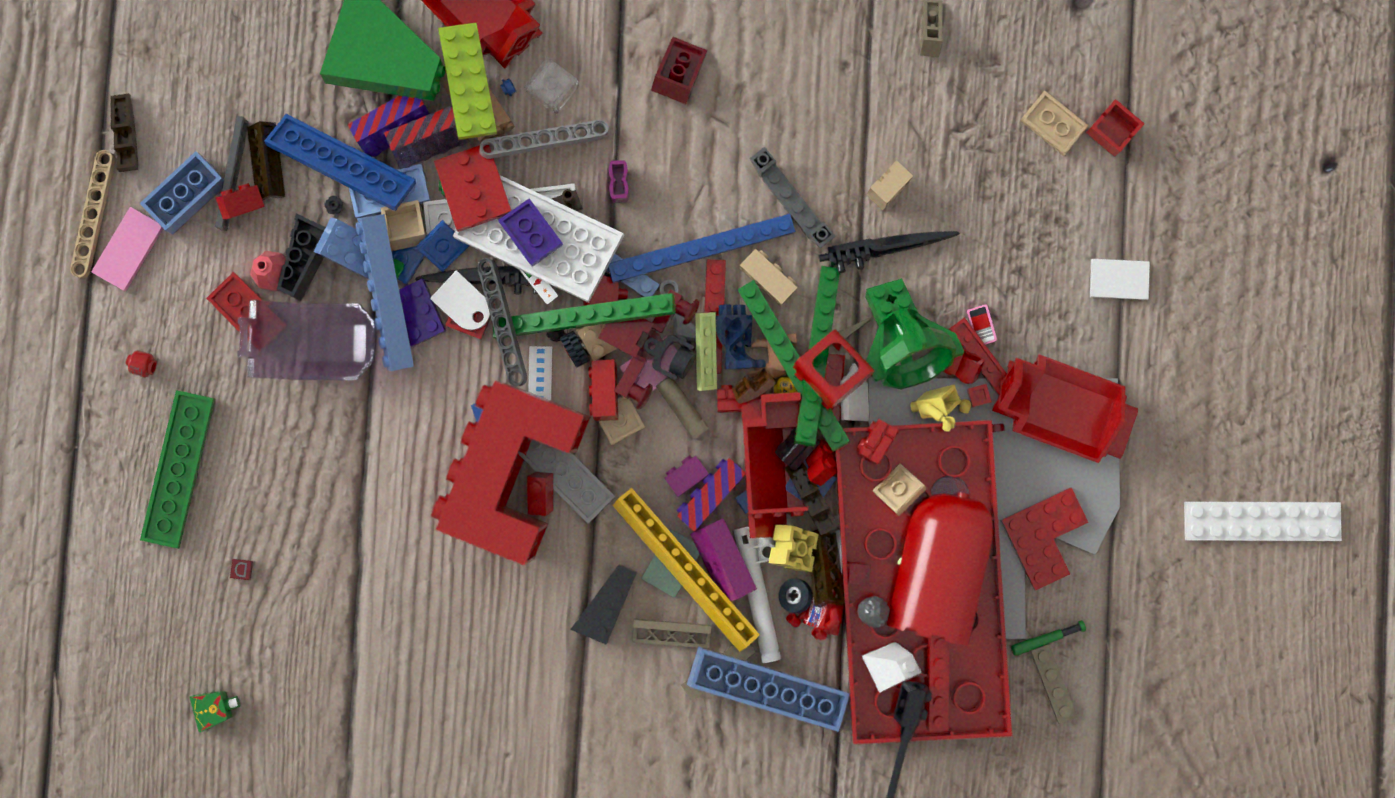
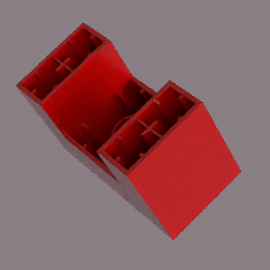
[431,381,591,566]

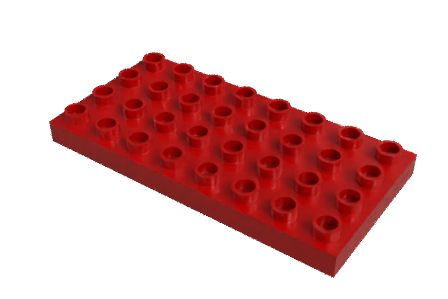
[835,420,1012,744]

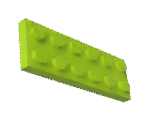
[438,23,497,140]

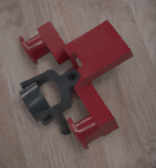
[598,289,699,410]

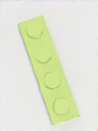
[695,312,717,391]

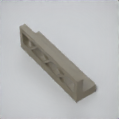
[632,619,711,649]

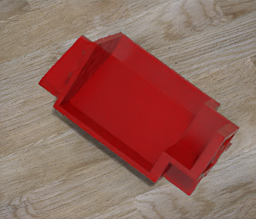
[421,0,543,69]
[992,354,1138,463]
[741,392,808,538]

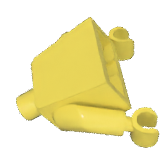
[910,384,971,432]

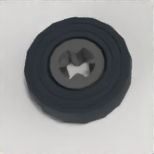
[779,578,813,613]

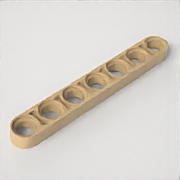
[70,150,115,279]

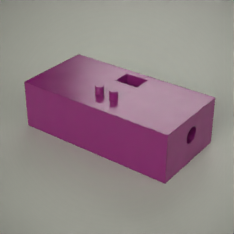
[690,518,757,601]

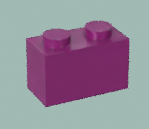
[664,455,709,497]

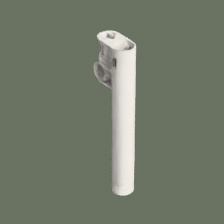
[733,527,781,663]

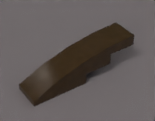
[110,93,138,172]
[785,462,840,538]

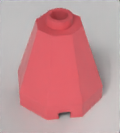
[250,250,286,291]

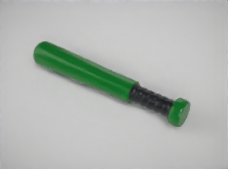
[1011,620,1086,656]

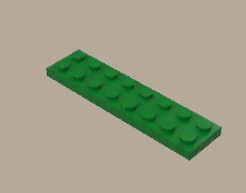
[140,390,215,549]

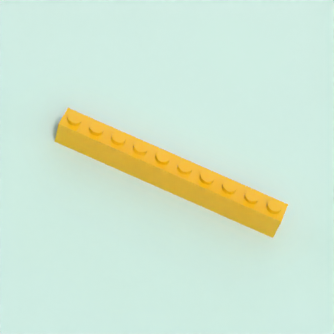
[612,488,760,652]

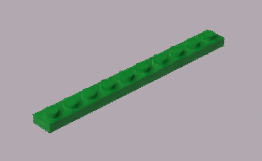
[795,266,840,447]
[737,280,850,452]
[493,293,675,339]

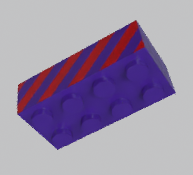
[348,95,432,157]
[677,458,746,532]

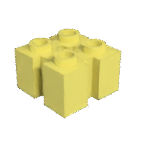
[769,525,819,572]

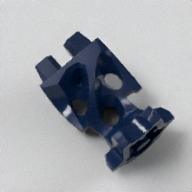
[716,304,766,370]

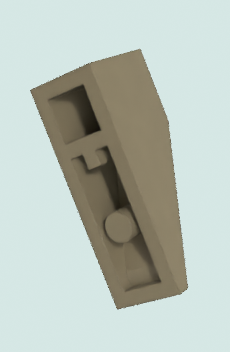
[920,0,942,57]

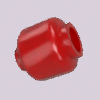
[126,350,157,378]

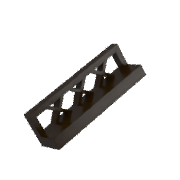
[247,121,285,200]
[811,529,845,608]

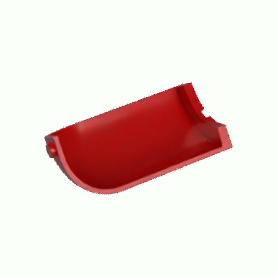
[886,492,993,646]

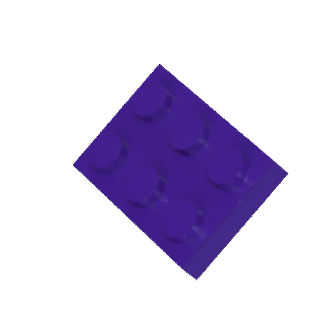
[498,198,563,267]
[399,279,446,347]

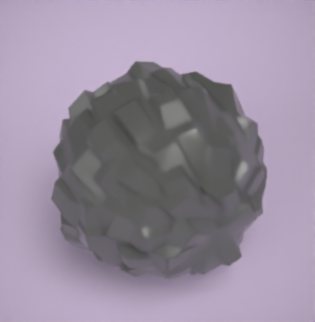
[858,596,889,627]

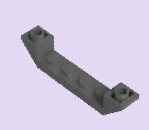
[750,147,835,248]

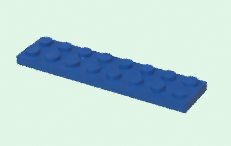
[264,114,416,211]

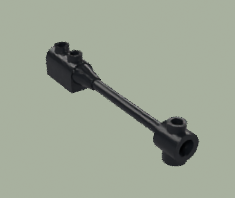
[886,681,932,798]

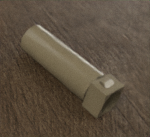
[656,377,708,439]

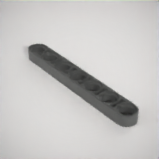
[477,258,527,386]

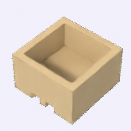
[867,160,913,210]
[381,200,427,251]

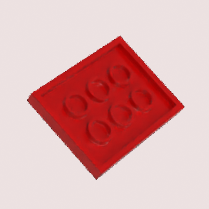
[434,145,512,232]

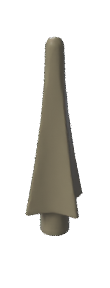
[829,318,870,348]

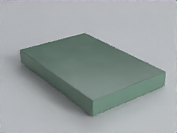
[641,529,699,598]

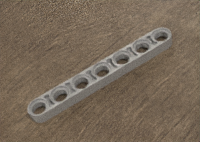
[480,120,608,159]

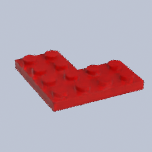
[1001,487,1089,591]

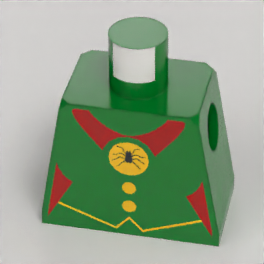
[189,691,240,732]

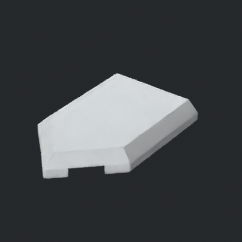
[840,363,869,422]

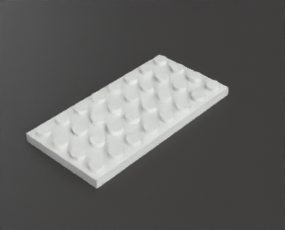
[453,175,624,303]

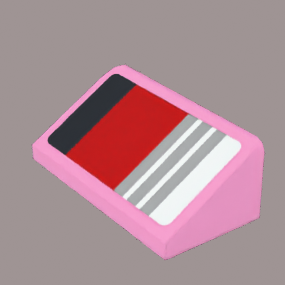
[966,304,997,345]

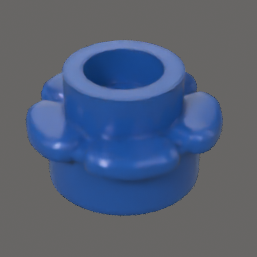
[500,78,516,96]

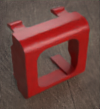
[793,329,875,410]

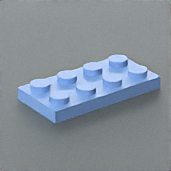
[349,164,431,219]

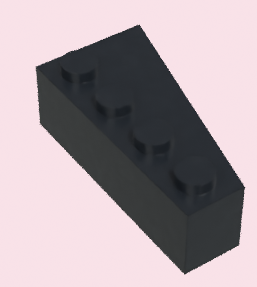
[277,213,326,301]
[570,564,637,645]

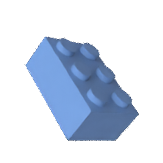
[314,218,369,279]

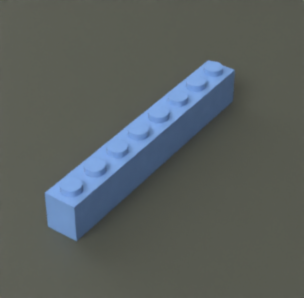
[356,214,414,371]

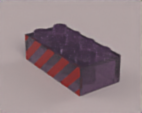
[384,106,470,169]

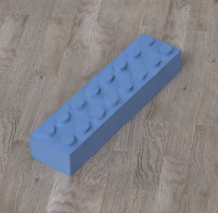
[687,646,850,732]

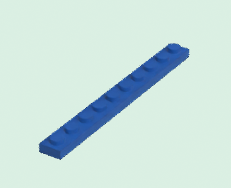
[608,214,796,283]

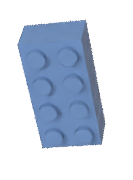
[140,151,224,235]

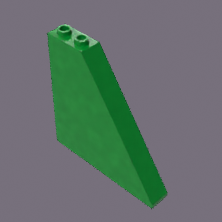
[320,0,445,101]

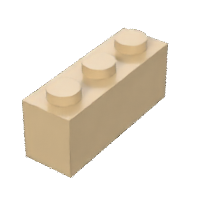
[739,249,797,306]

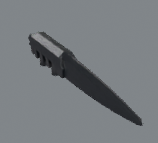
[818,231,960,273]
[415,266,538,295]

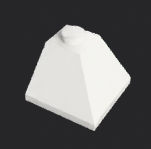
[862,642,921,692]

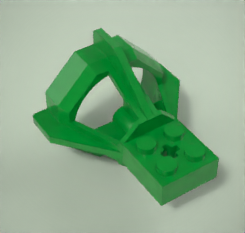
[865,278,964,390]

